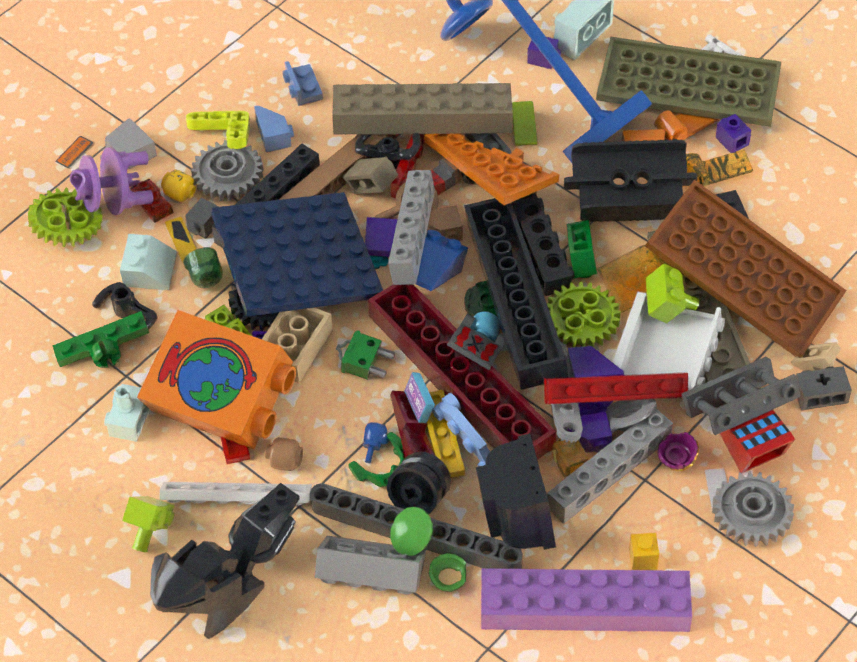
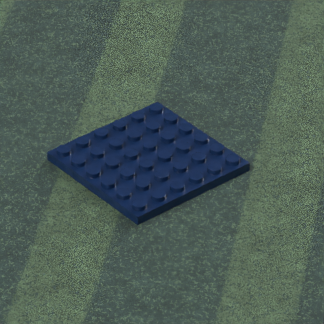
[211,192,383,317]

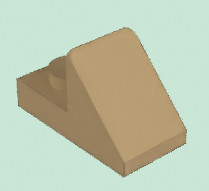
[791,342,841,371]

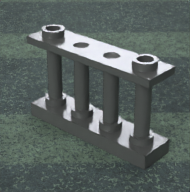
[682,356,801,435]

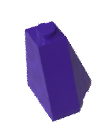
[568,346,624,416]

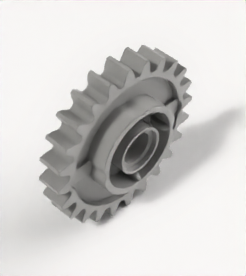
[191,140,264,201]
[712,471,794,547]

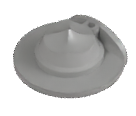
[606,399,657,433]

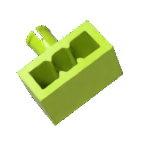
[646,263,699,324]
[122,496,175,553]

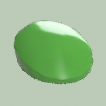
[390,507,433,556]

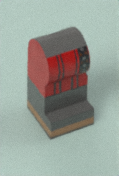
[431,158,459,196]

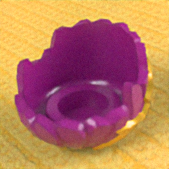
[657,432,699,471]

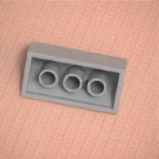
[314,535,426,595]

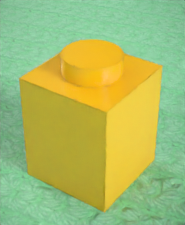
[629,532,660,570]

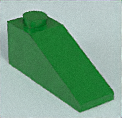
[566,220,597,278]

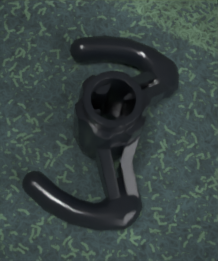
[355,133,421,169]
[92,282,158,330]

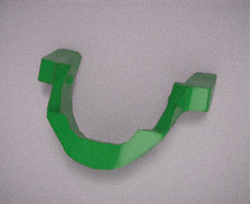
[348,432,405,487]

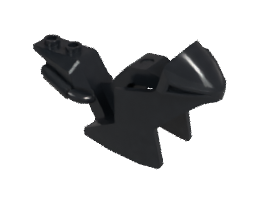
[150,482,300,639]

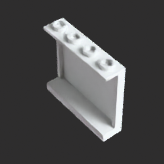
[613,292,725,391]

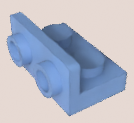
[282,61,323,106]

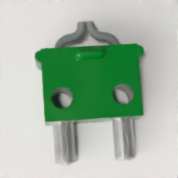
[336,330,395,380]

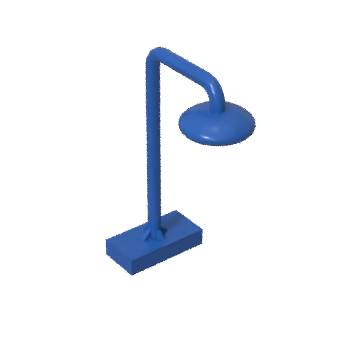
[440,0,652,163]

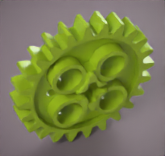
[28,187,103,247]
[547,282,621,348]

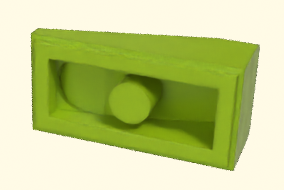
[512,101,537,146]

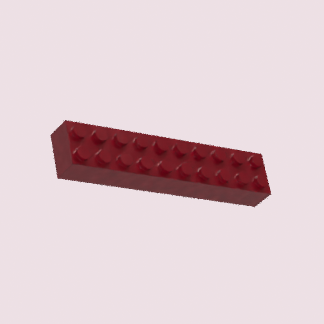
[368,284,556,460]

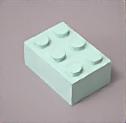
[554,0,614,61]

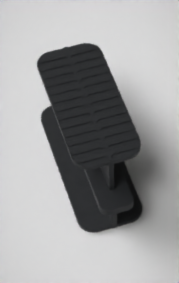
[564,139,697,222]

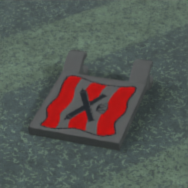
[447,313,506,370]

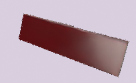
[390,390,435,458]

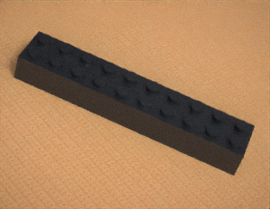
[464,198,568,390]

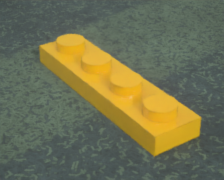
[427,390,465,478]

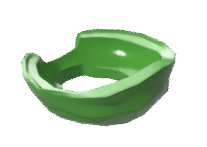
[428,553,466,592]

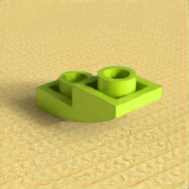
[205,304,252,336]

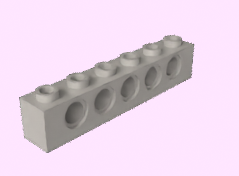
[388,170,435,285]
[547,408,673,524]

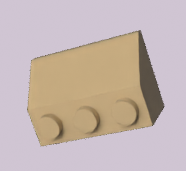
[262,308,333,383]

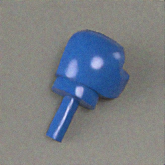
[363,422,389,463]

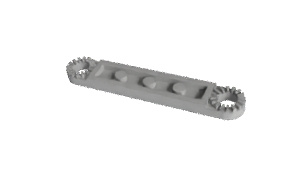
[551,341,583,443]

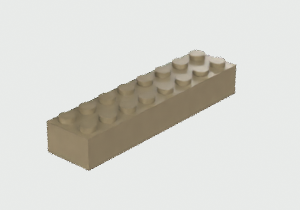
[332,83,513,135]

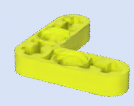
[186,111,250,149]

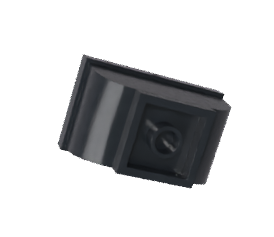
[476,434,556,550]

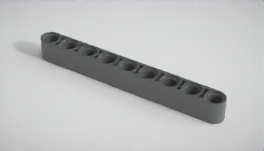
[310,483,523,569]

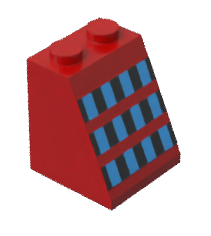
[720,410,795,473]

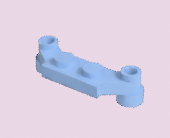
[432,393,491,467]

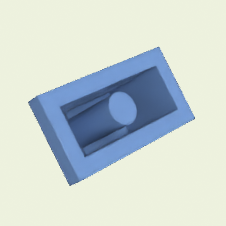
[254,105,294,152]

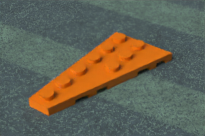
[424,134,559,205]

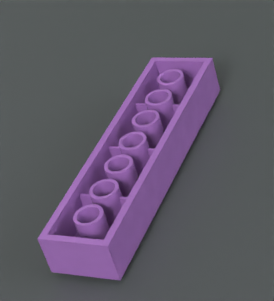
[481,569,692,632]

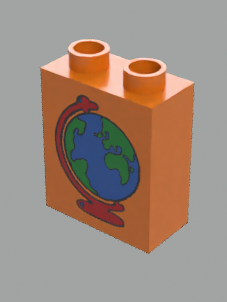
[137,310,296,450]

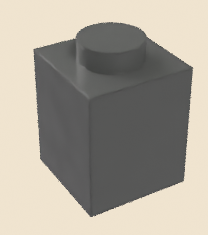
[185,197,219,239]

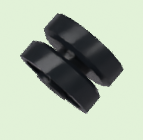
[387,452,451,514]

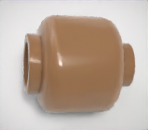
[265,437,303,471]

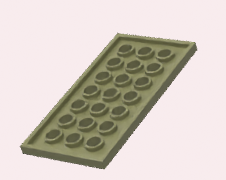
[596,36,782,127]

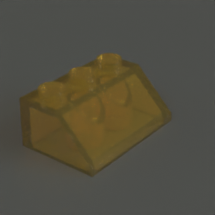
[597,244,684,313]

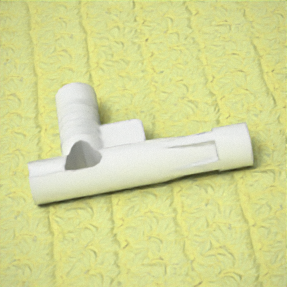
[700,34,743,56]

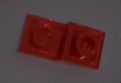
[130,179,174,223]

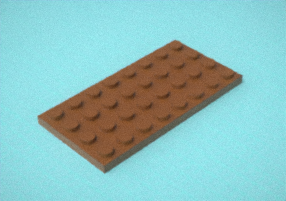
[645,180,847,358]

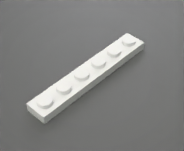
[159,481,312,505]

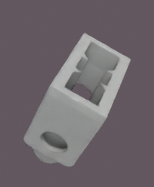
[100,118,157,170]

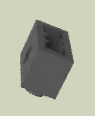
[796,366,852,411]

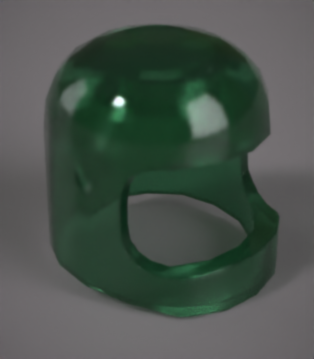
[183,247,223,289]

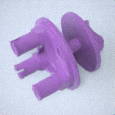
[70,147,153,215]

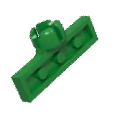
[52,311,149,368]

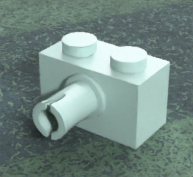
[104,384,150,442]

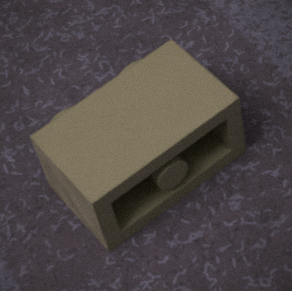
[343,157,398,194]

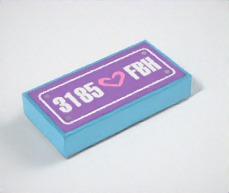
[404,372,435,423]

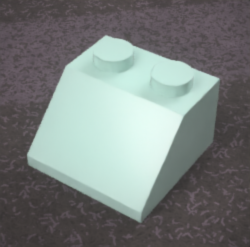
[120,234,177,290]

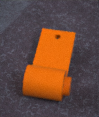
[654,99,720,140]

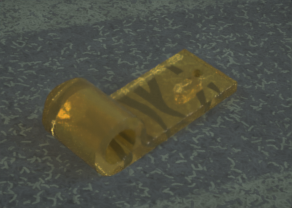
[686,149,753,186]

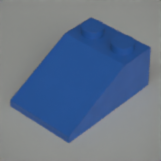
[416,230,468,291]

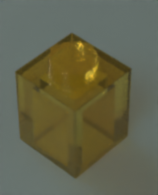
[553,439,589,479]

